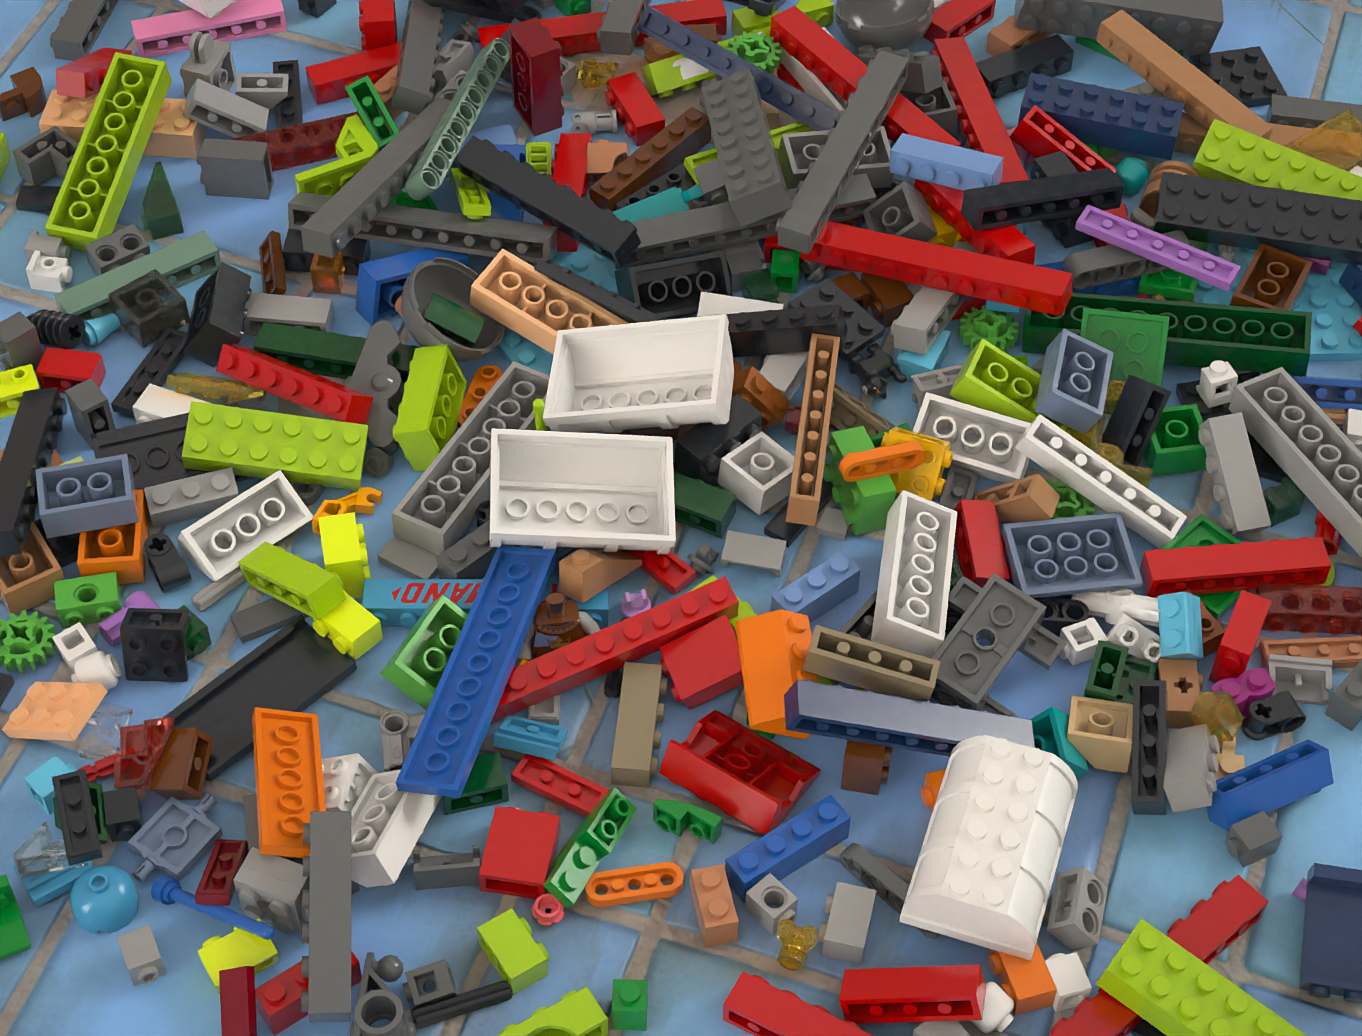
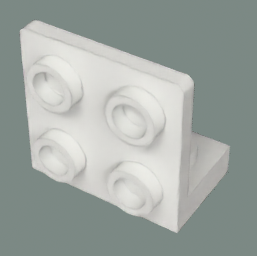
[322,753,378,811]

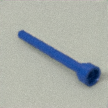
[151,875,275,940]

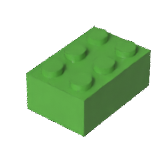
[823,426,897,535]
[380,595,468,711]

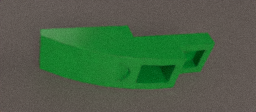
[543,787,637,908]

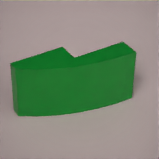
[653,799,722,844]

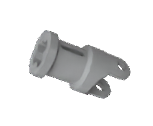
[571,110,617,134]

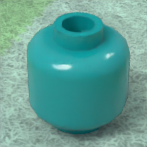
[1115,157,1150,196]

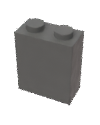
[196,138,274,200]

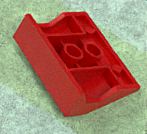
[659,710,821,835]

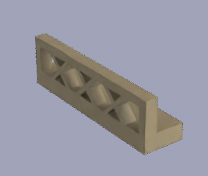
[801,382,896,448]

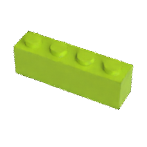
[238,541,347,620]

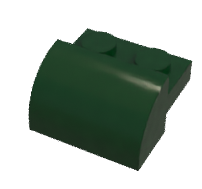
[422,293,485,348]
[1084,640,1158,704]

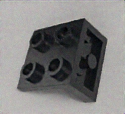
[120,608,191,682]

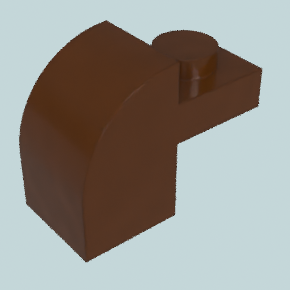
[0,67,47,121]

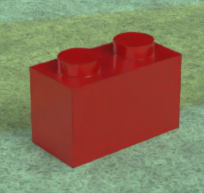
[36,347,106,394]

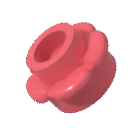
[531,894,564,926]

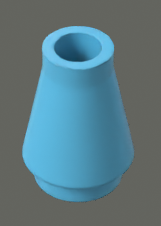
[82,313,121,347]

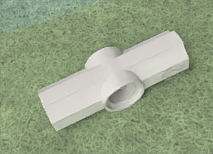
[1071,588,1160,627]

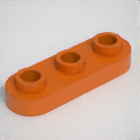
[458,365,503,428]
[839,441,926,482]
[585,862,683,907]

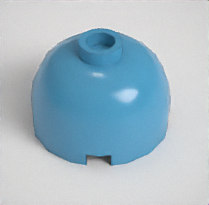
[70,865,139,934]

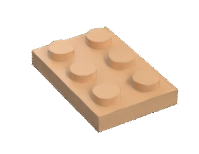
[2,681,108,741]

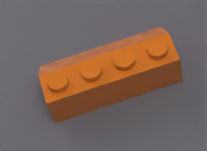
[736,609,819,740]

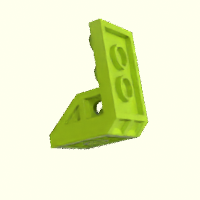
[294,114,379,196]

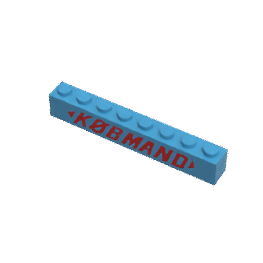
[362,579,609,628]

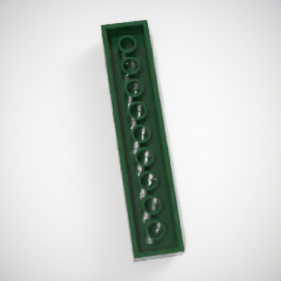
[1022,293,1312,377]

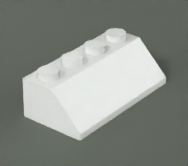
[176,470,313,582]
[351,769,442,888]

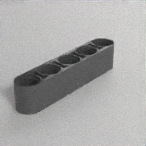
[1062,230,1193,289]

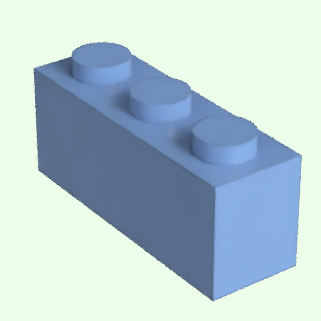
[771,551,861,624]

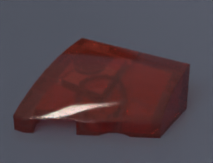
[114,717,175,790]

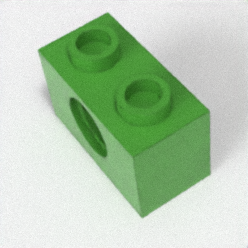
[54,571,123,628]

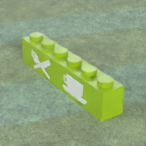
[641,26,781,98]

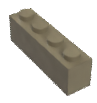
[802,625,941,701]
[611,662,668,788]

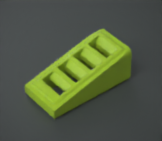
[525,142,552,175]

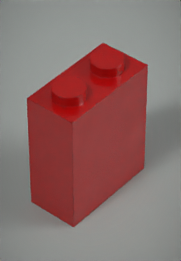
[1208,590,1272,683]
[659,614,744,710]
[479,806,561,899]

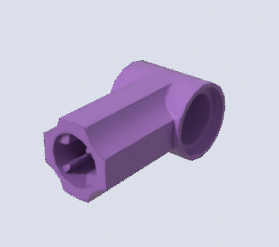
[97,590,161,646]

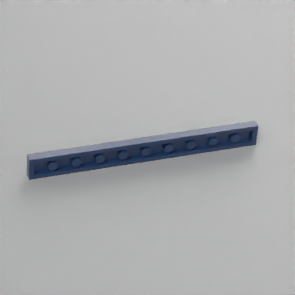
[637,6,840,131]

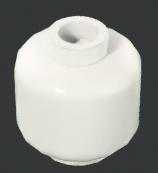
[71,650,121,690]
[970,982,1014,1033]

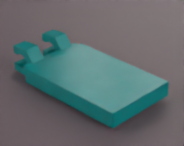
[613,185,704,223]

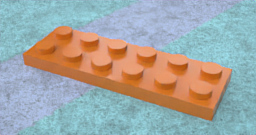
[252,707,326,858]

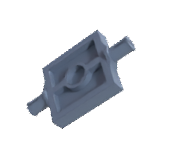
[127,793,223,883]

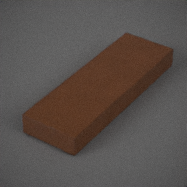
[259,230,287,295]

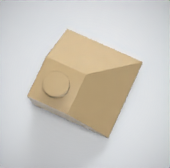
[1067,695,1133,773]

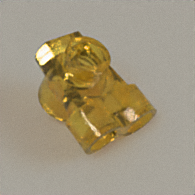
[576,58,619,89]
[777,919,817,971]

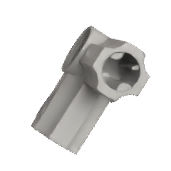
[380,710,425,772]

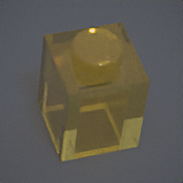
[1189,691,1244,741]

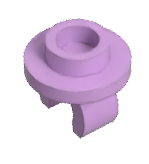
[621,589,651,618]

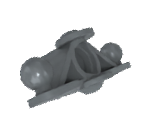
[346,320,404,454]
[350,952,416,1036]

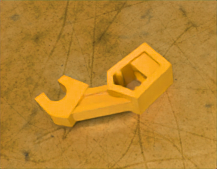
[312,487,383,536]

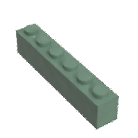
[54,230,221,321]

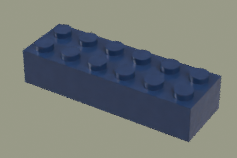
[1018,73,1184,161]

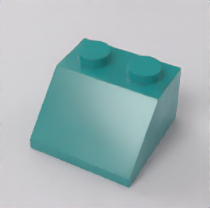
[1030,706,1089,779]

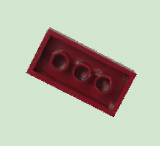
[508,17,564,136]

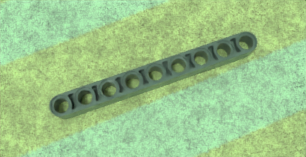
[405,38,510,201]

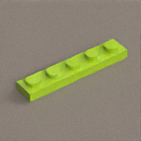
[450,168,491,219]

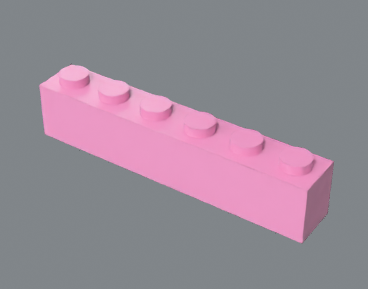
[131,0,287,58]

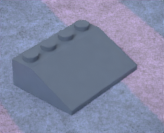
[1001,512,1143,598]

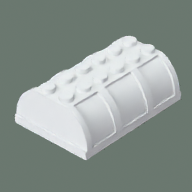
[543,314,734,434]
[489,428,676,554]
[899,735,1078,961]

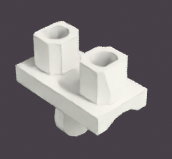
[1106,612,1161,663]

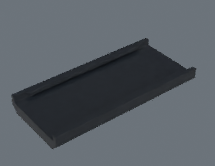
[534,257,666,324]
[90,396,268,501]
[155,614,357,782]

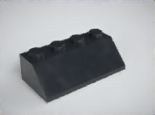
[614,251,733,318]

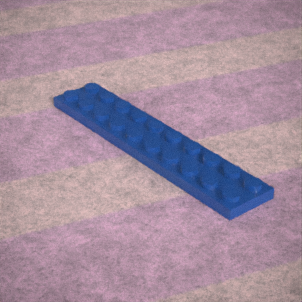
[395,545,558,798]

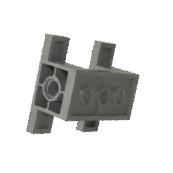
[930,573,1067,716]

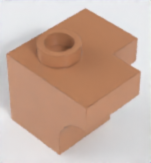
[587,139,630,181]

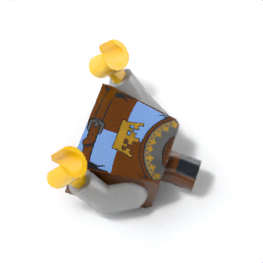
[516,593,600,667]

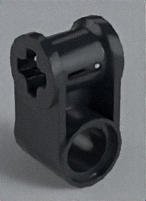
[144,533,192,593]
[1241,691,1307,740]

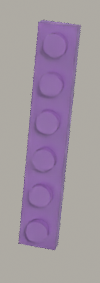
[1075,205,1241,292]

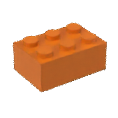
[77,489,149,584]

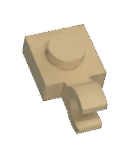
[1214,731,1245,780]

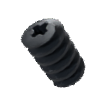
[26,309,86,349]

